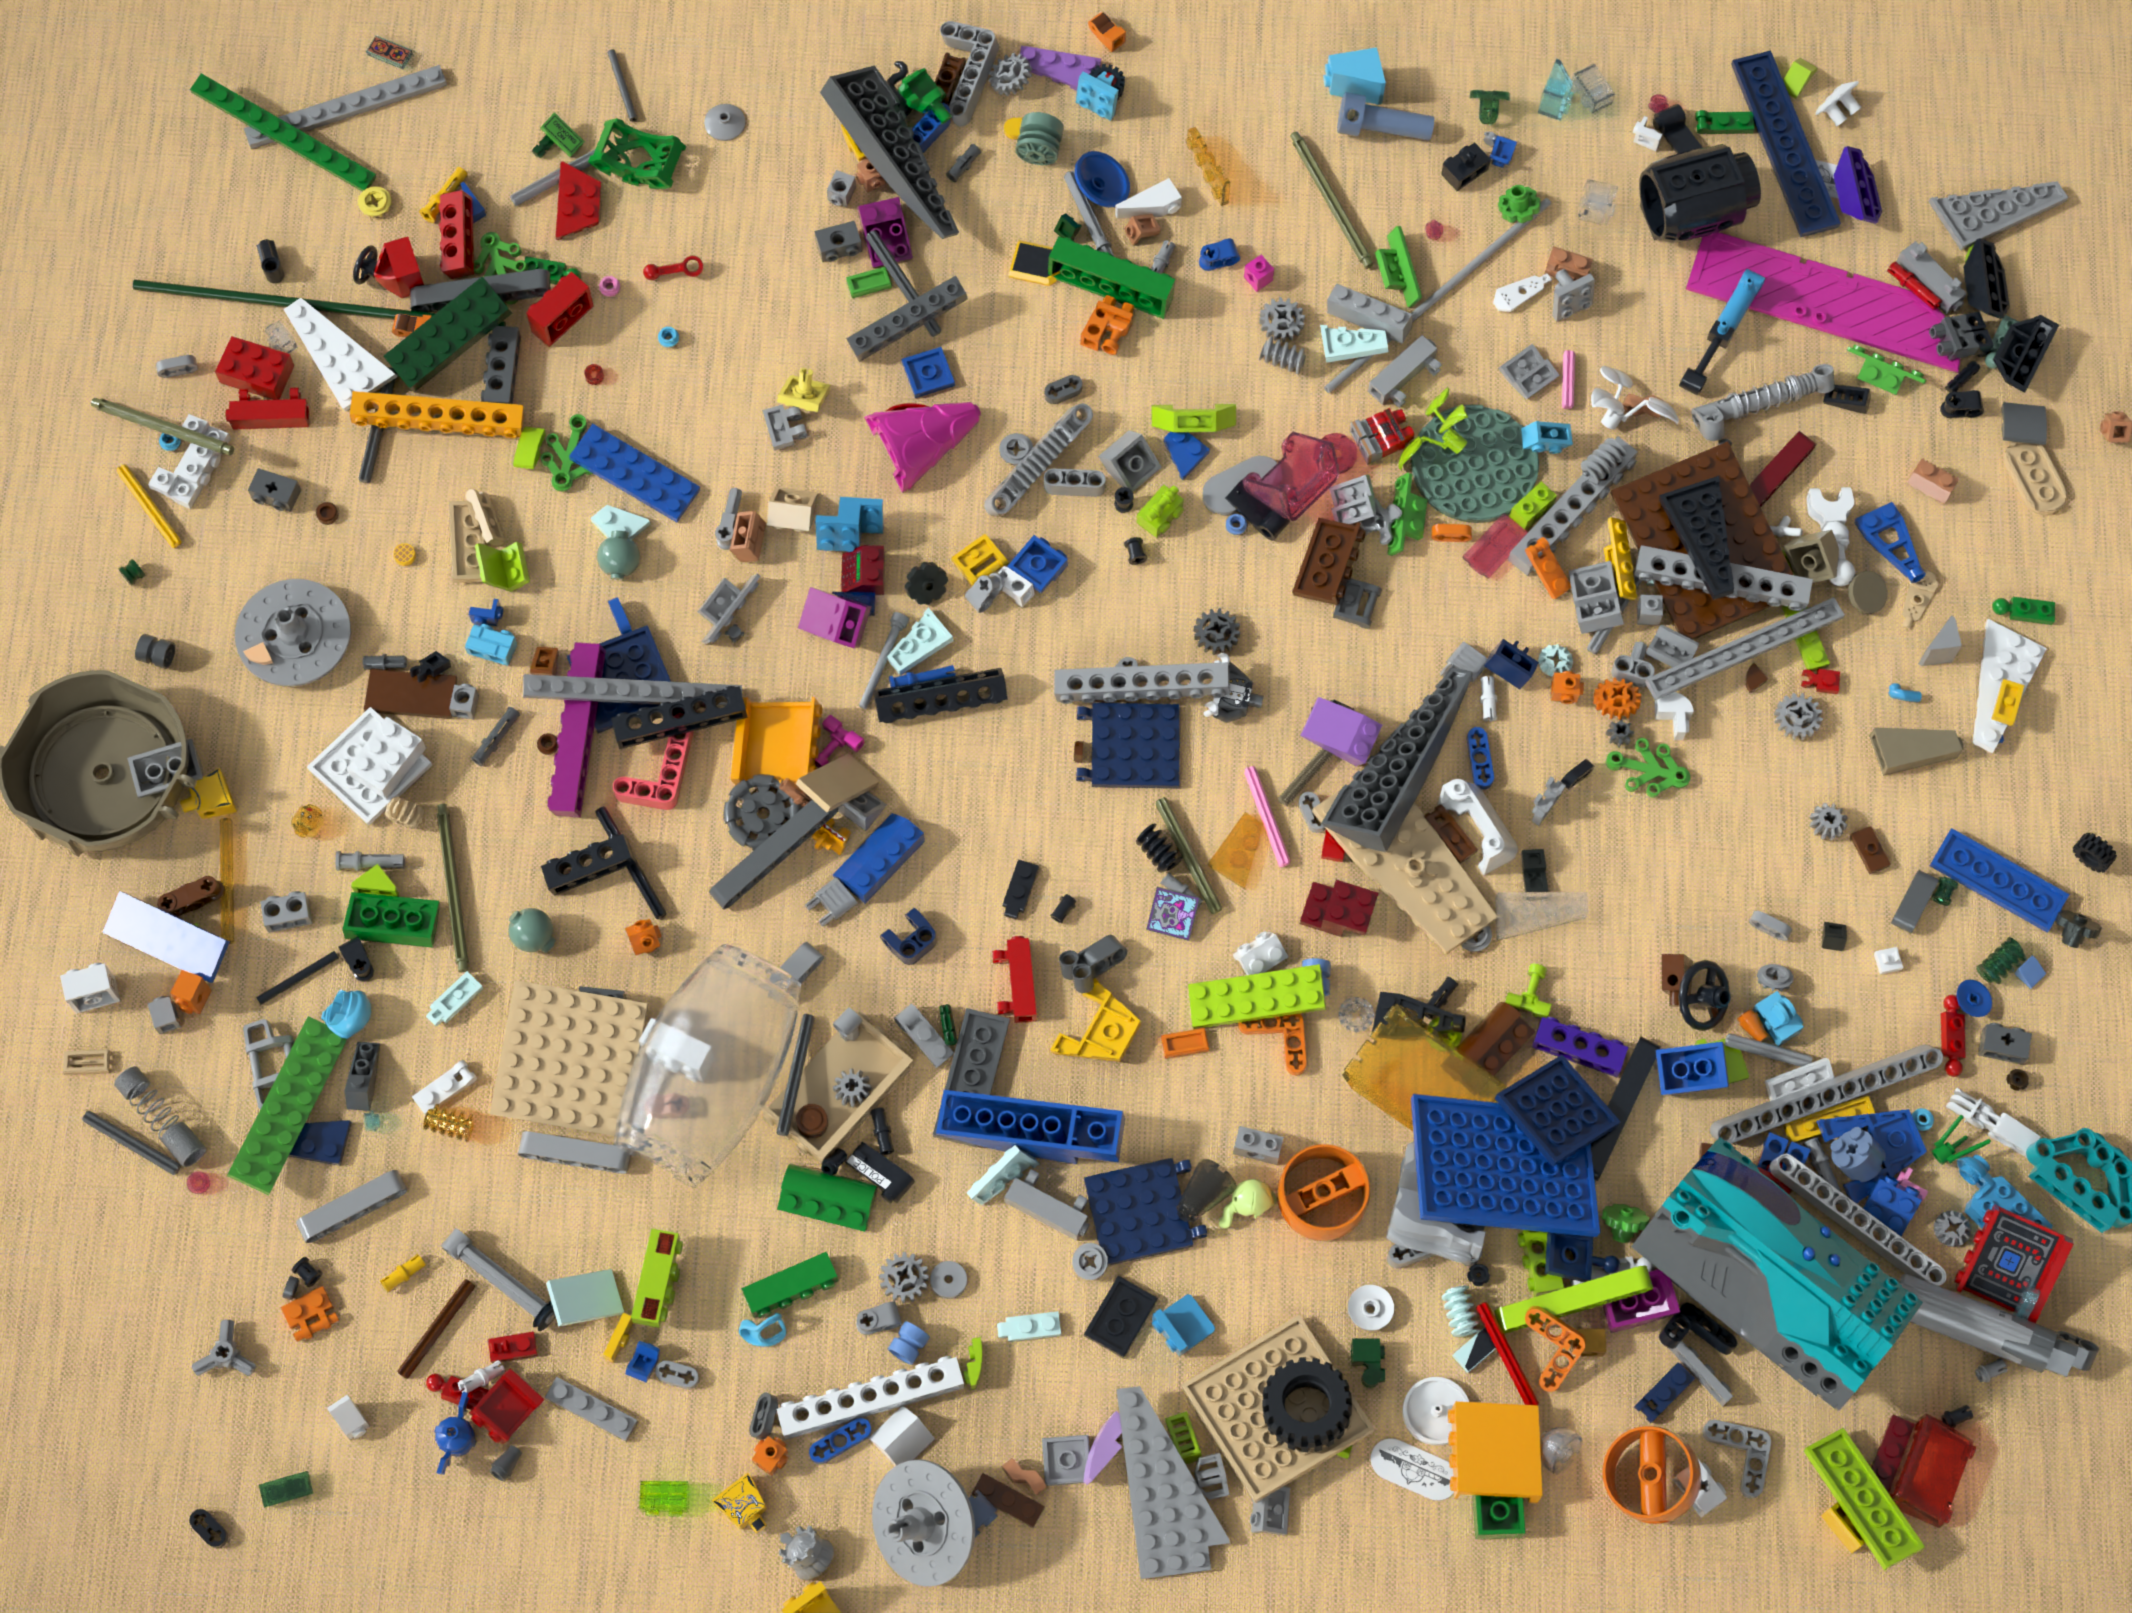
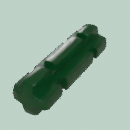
[532,135,555,158]
[939,1004,957,1046]

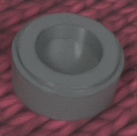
[283,1276,299,1300]

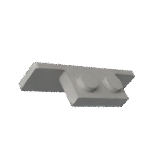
[697,574,761,644]

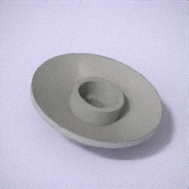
[704,104,745,141]

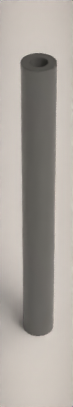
[607,49,638,122]

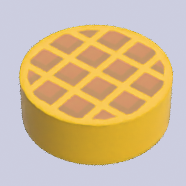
[393,543,416,566]

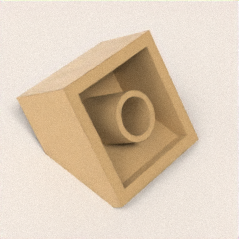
[767,487,818,532]

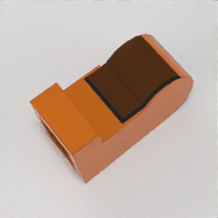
[1088,12,1126,52]
[392,314,432,337]

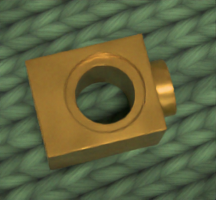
[1571,1329,1606,1357]

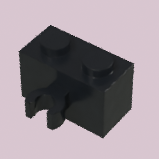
[1441,142,1491,191]

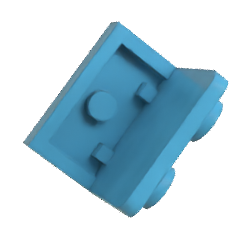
[1152,1294,1215,1357]

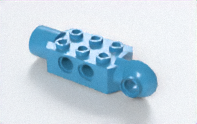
[1956,1154,2053,1229]

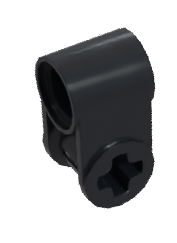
[1940,390,1984,418]
[338,937,374,982]

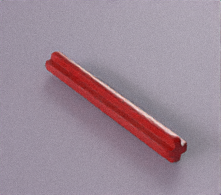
[1476,1302,1539,1405]

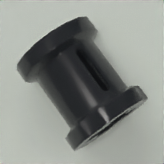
[1114,487,1134,513]
[1124,537,1147,565]
[291,1257,323,1287]

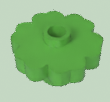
[1498,185,1541,223]
[1602,1204,1650,1243]

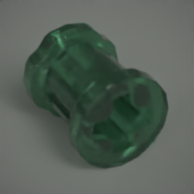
[1931,877,1958,906]

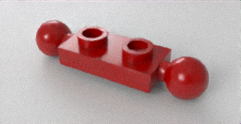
[1941,994,1966,1077]
[426,1373,504,1410]

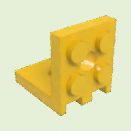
[781,1581,841,1613]

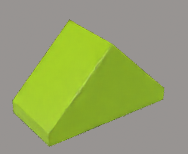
[1783,58,1818,99]
[351,864,399,897]

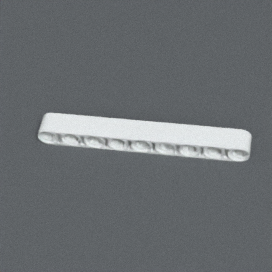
[1770,1154,1946,1286]

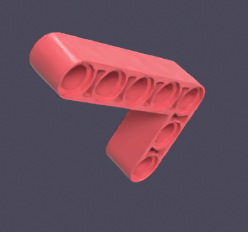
[613,713,694,810]

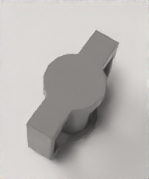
[1194,1453,1230,1500]

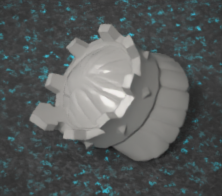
[779,1525,834,1580]

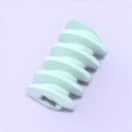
[1442,1285,1480,1337]

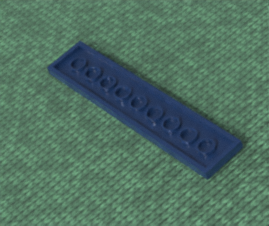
[1731,50,1841,237]

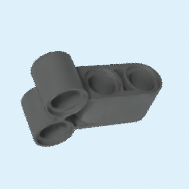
[1059,935,1128,993]

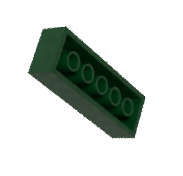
[384,276,512,392]

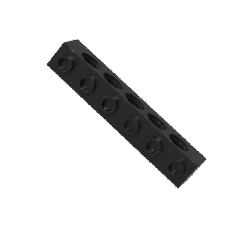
[873,668,1008,723]
[611,686,748,749]

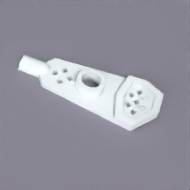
[1493,274,1552,312]

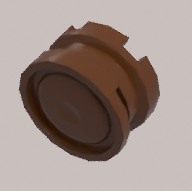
[796,1104,828,1138]

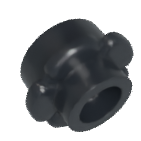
[1467,1264,1490,1286]

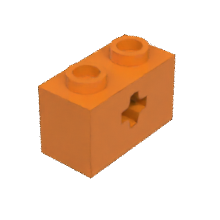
[170,970,212,1014]

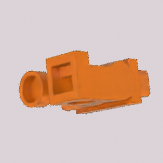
[1080,295,1134,355]

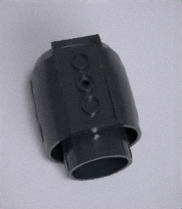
[1639,144,1761,243]

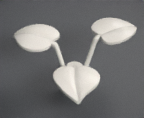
[1591,366,1679,430]

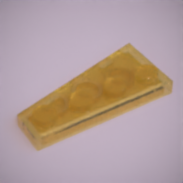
[1185,127,1231,206]

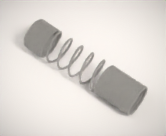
[114,1066,206,1167]

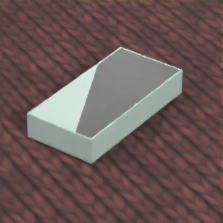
[1452,1327,1496,1373]

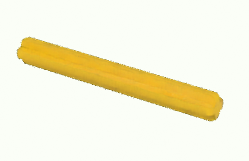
[117,464,182,548]

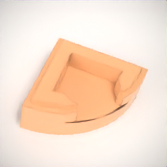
[243,642,273,665]

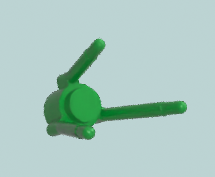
[1931,1115,1991,1165]

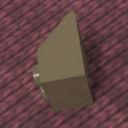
[1784,529,1839,583]

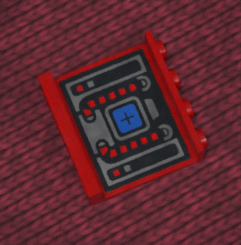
[1954,1204,2074,1323]

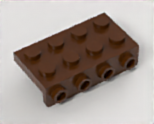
[1292,518,1366,605]

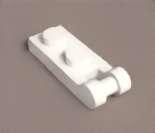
[412,1060,477,1116]

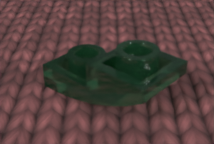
[259,1471,314,1508]

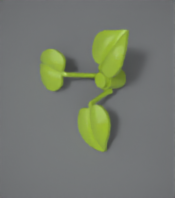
[1398,387,1468,471]

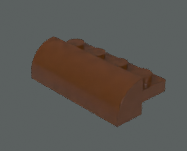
[1440,1002,1536,1096]

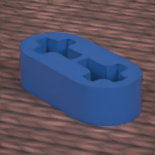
[608,597,632,635]

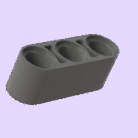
[1891,870,1939,934]

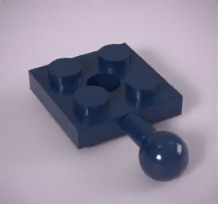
[1545,1232,1621,1282]

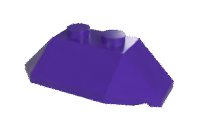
[1833,146,1882,224]

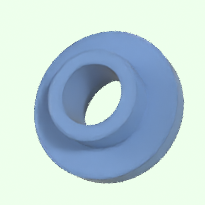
[1226,514,1247,535]

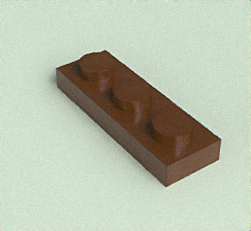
[972,1473,1045,1528]

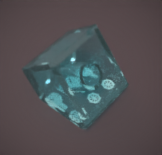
[1538,58,1574,121]

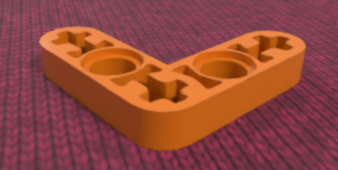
[1238,1013,1306,1076]
[1525,1306,1586,1392]

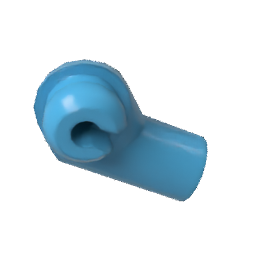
[1888,683,1922,702]

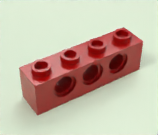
[439,190,474,279]

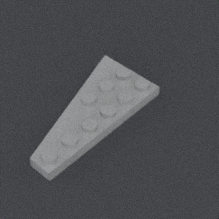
[1929,181,2068,251]

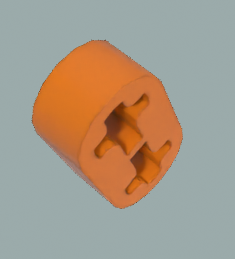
[1432,524,1472,542]

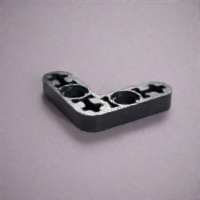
[1659,1302,1738,1355]

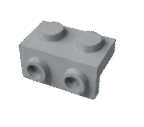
[1645,625,1699,667]

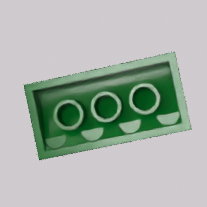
[342,892,440,948]

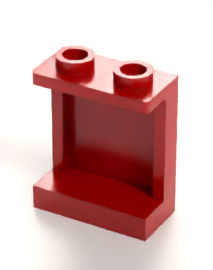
[469,1368,545,1444]

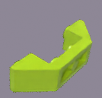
[1152,404,1236,432]

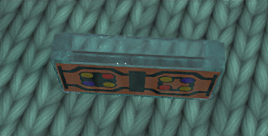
[366,35,413,69]

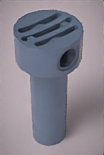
[1337,92,1434,141]

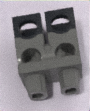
[1929,311,1994,361]

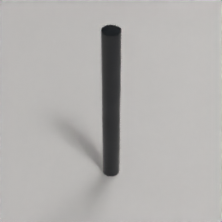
[256,951,339,1005]

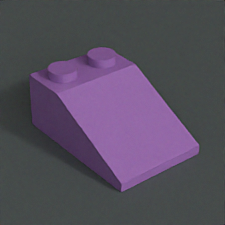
[1300,697,1382,766]

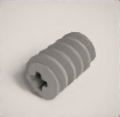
[1259,336,1306,375]
[1581,438,1627,485]

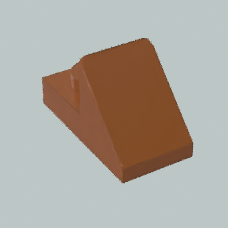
[530,647,559,676]

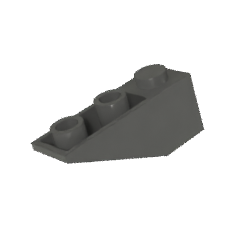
[344,1042,380,1111]

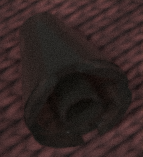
[1176,1159,1237,1222]

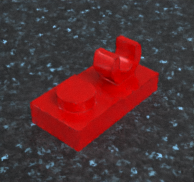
[488,1331,538,1363]

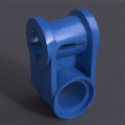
[1199,238,1241,271]

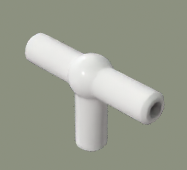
[1770,516,1803,537]

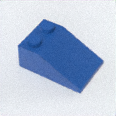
[1656,1042,1729,1095]

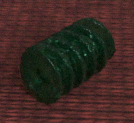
[1976,937,2026,984]

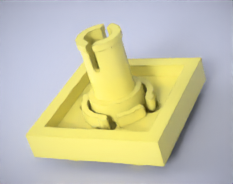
[777,368,830,412]

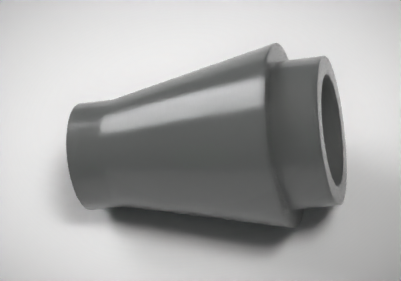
[490,1445,522,1482]

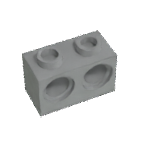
[260,891,313,933]

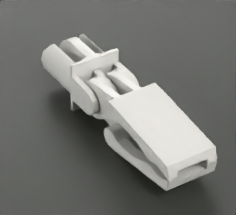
[1946,1088,2041,1158]

